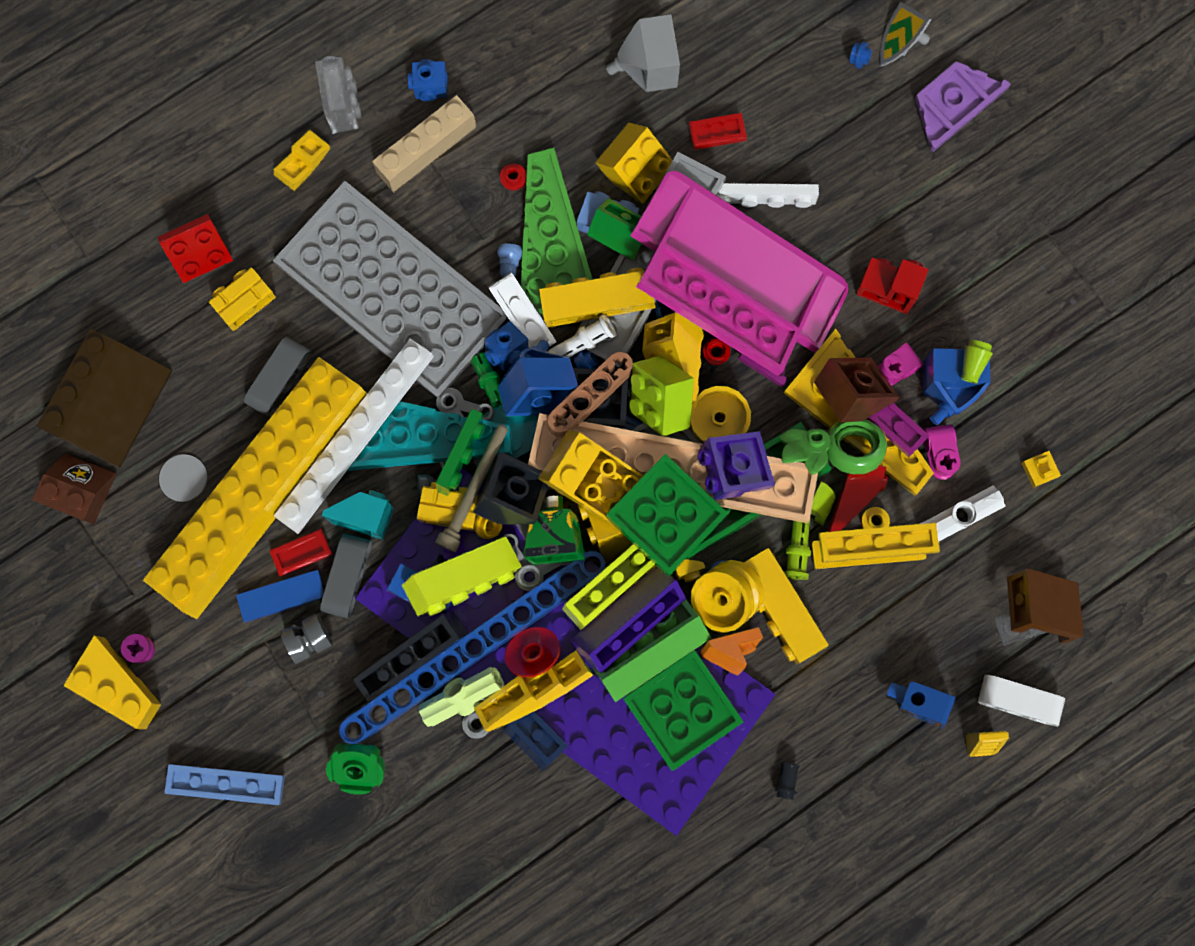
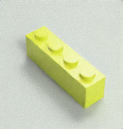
[402,537,522,616]
[562,544,655,630]

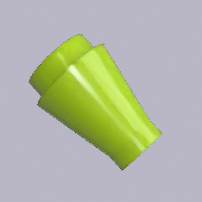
[961,340,993,384]

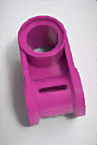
[878,343,924,386]
[923,424,961,480]

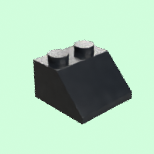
[570,368,628,427]
[472,452,548,524]

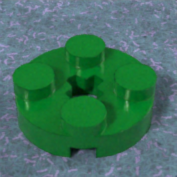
[326,743,385,794]

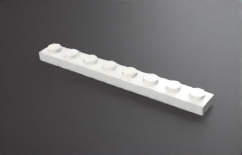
[274,339,434,534]

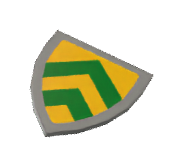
[880,2,931,66]

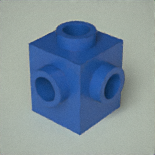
[408,59,448,101]
[485,321,529,372]

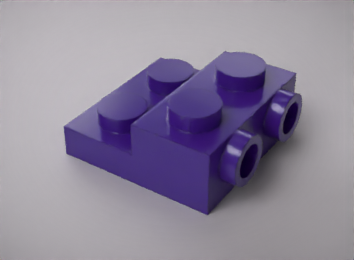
[698,431,775,500]

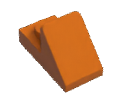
[700,627,763,675]

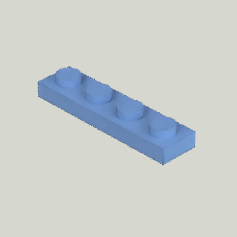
[164,764,285,805]

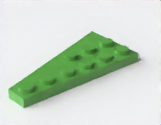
[521,148,593,317]

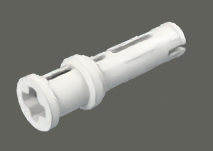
[546,314,616,358]

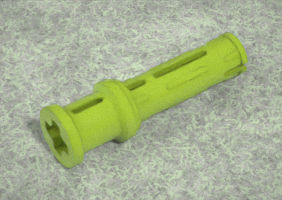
[784,514,811,580]

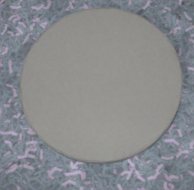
[159,454,207,502]

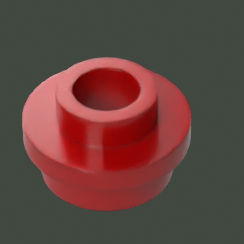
[500,164,527,191]
[703,338,731,366]

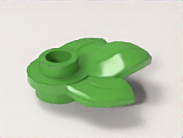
[780,429,831,475]

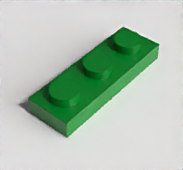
[436,409,485,496]

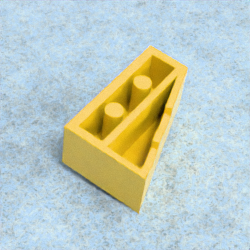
[578,504,633,563]
[63,635,161,729]

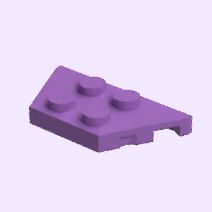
[915,62,1011,152]

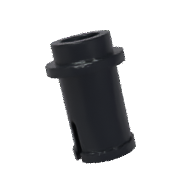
[774,762,799,800]

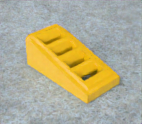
[966,731,1009,757]

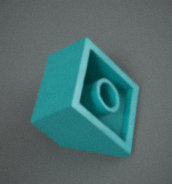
[322,490,394,541]

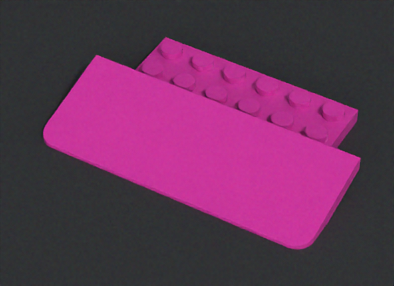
[630,171,848,376]

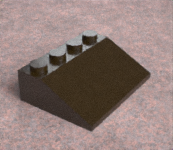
[37,328,173,468]

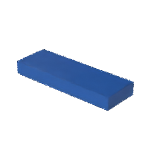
[236,570,325,623]

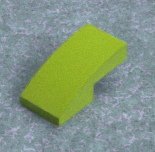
[811,482,836,526]

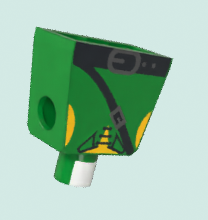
[524,496,585,565]

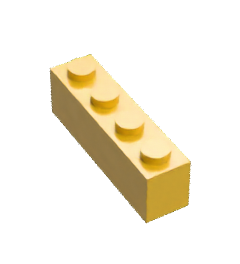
[539,268,656,327]
[744,548,829,665]

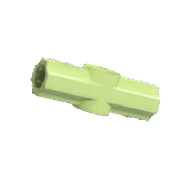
[419,667,504,727]

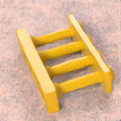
[812,523,940,569]

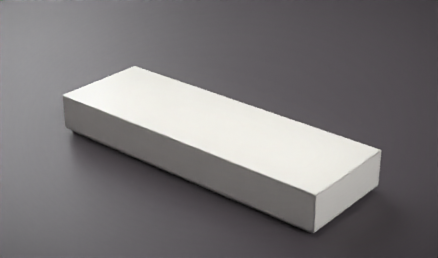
[488,272,556,348]

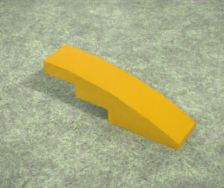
[474,650,593,732]

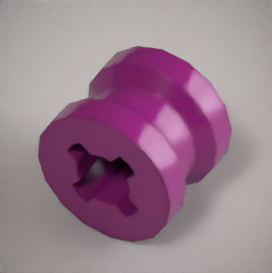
[121,634,155,663]

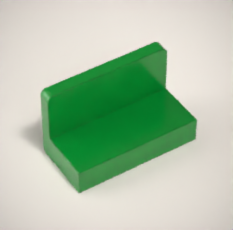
[587,198,642,260]

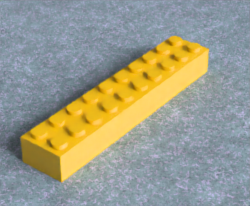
[143,357,367,619]

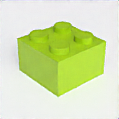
[630,355,694,436]

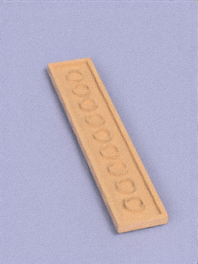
[528,413,818,523]

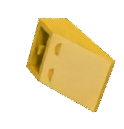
[642,312,704,402]
[538,430,643,525]

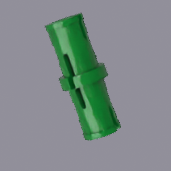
[471,353,503,408]

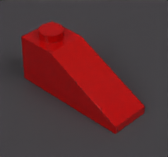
[827,465,888,532]

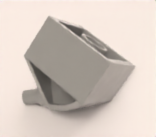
[606,15,680,92]

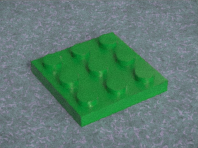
[605,454,728,577]
[623,650,744,771]

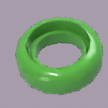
[826,419,887,475]

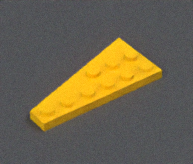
[784,329,934,496]

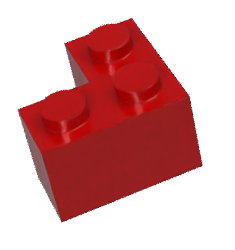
[856,258,929,314]

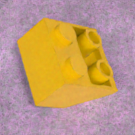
[595,123,673,204]

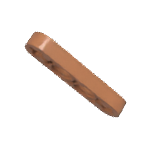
[548,352,633,437]

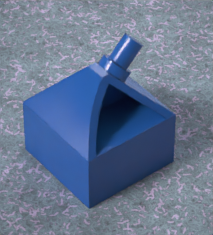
[498,340,578,416]
[922,349,990,425]

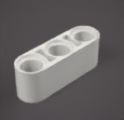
[977,675,1065,727]

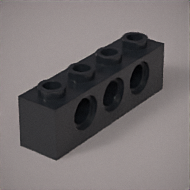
[353,610,469,703]

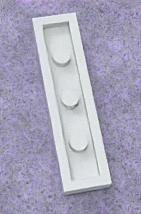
[717,183,819,208]

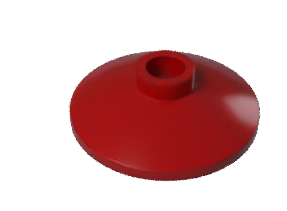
[505,627,560,678]

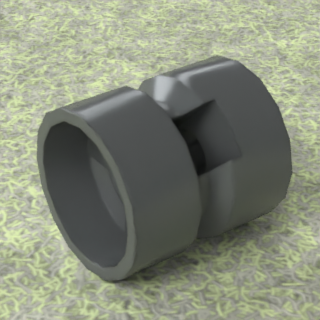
[280,613,333,664]

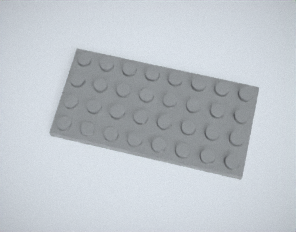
[273,181,509,398]

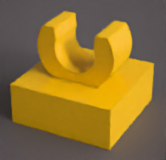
[1021,451,1061,488]

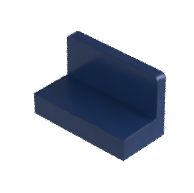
[504,711,568,771]

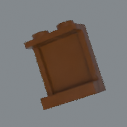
[1007,568,1084,644]

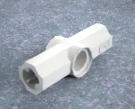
[920,485,1005,542]

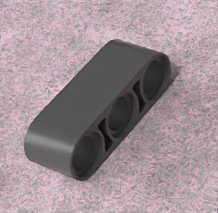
[244,336,312,417]
[320,533,372,619]

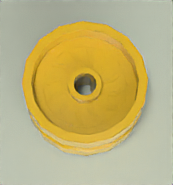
[688,386,751,444]
[691,560,764,632]

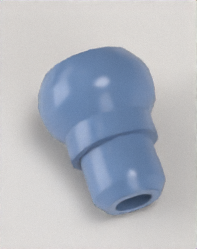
[497,244,523,277]

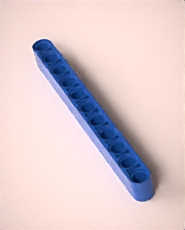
[340,551,605,744]

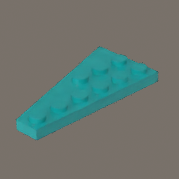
[348,401,512,471]

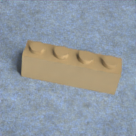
[372,95,476,192]

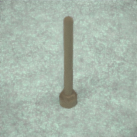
[435,424,507,553]

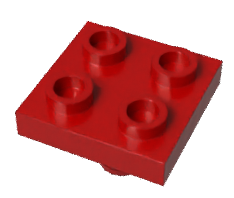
[157,214,233,283]

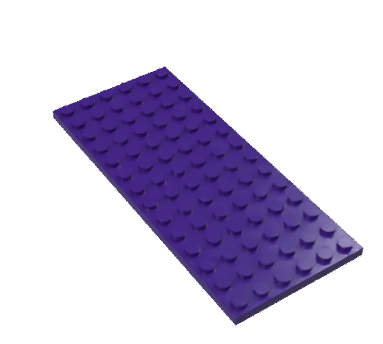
[355,468,775,836]

